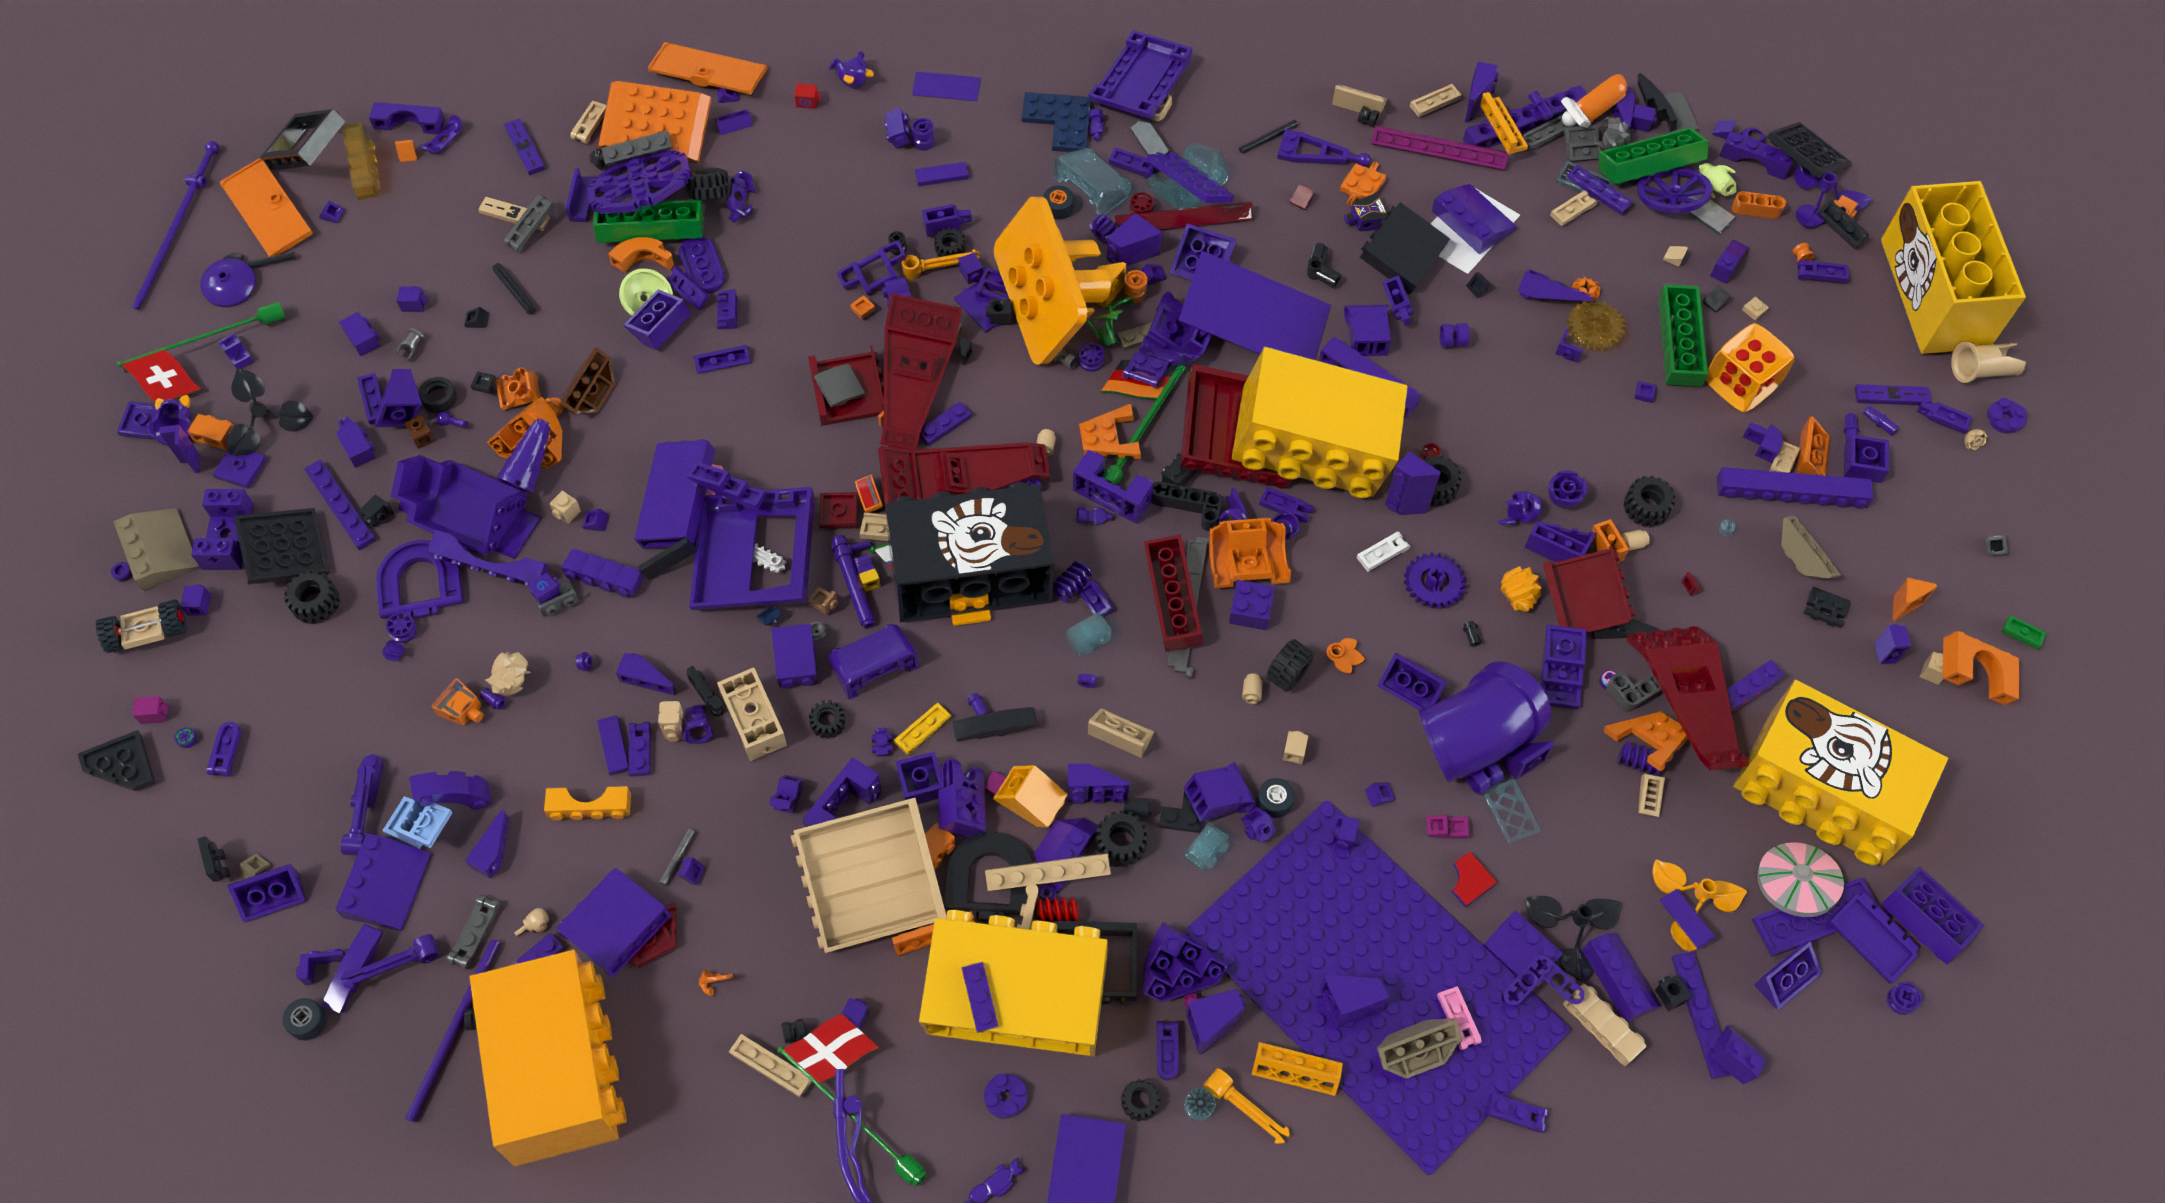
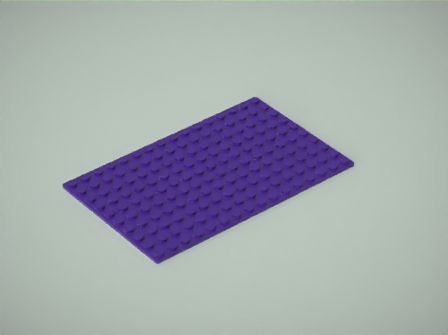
[1186,801,1570,1175]

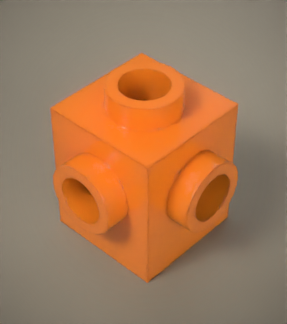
[1834,195,1859,219]

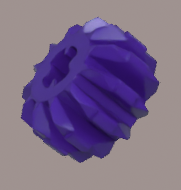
[1089,214,1118,244]

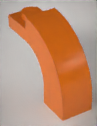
[608,237,674,273]

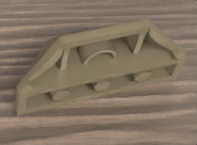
[1781,516,1841,578]
[1377,1018,1462,1079]

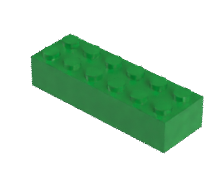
[1598,127,1709,184]
[593,200,704,243]
[1658,284,1708,387]

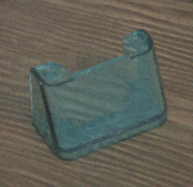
[1146,142,1228,209]
[1054,148,1131,215]

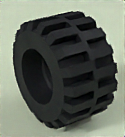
[685,168,730,200]
[1424,455,1462,507]
[1623,476,1676,527]
[284,571,340,624]
[1266,639,1314,692]
[1096,811,1147,867]

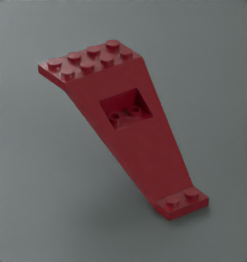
[880,293,962,450]
[878,442,1050,504]
[1627,626,1749,771]

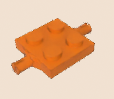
[1340,161,1386,206]

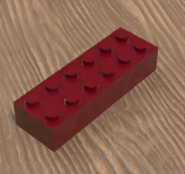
[1144,534,1203,652]

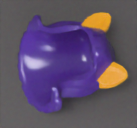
[829,51,874,88]
[147,395,192,446]

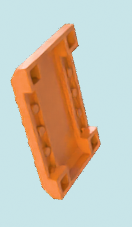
[598,81,712,163]

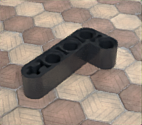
[1151,481,1222,531]

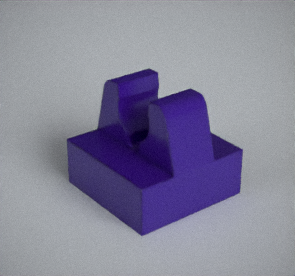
[677,857,705,885]

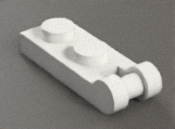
[1357,532,1410,572]

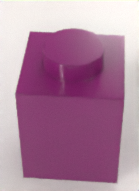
[133,696,168,724]

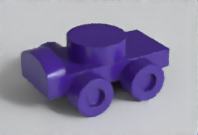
[871,728,892,756]

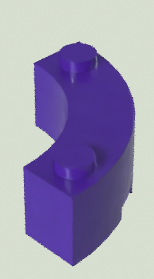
[409,771,492,810]

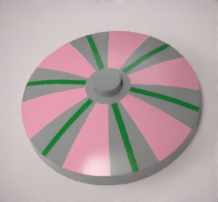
[1757,842,1844,917]

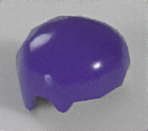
[1271,512,1300,541]

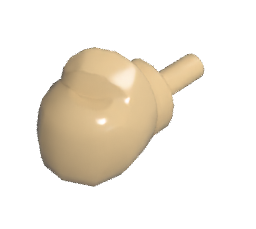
[514,908,550,936]

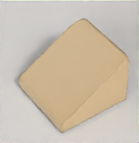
[1663,246,1688,267]

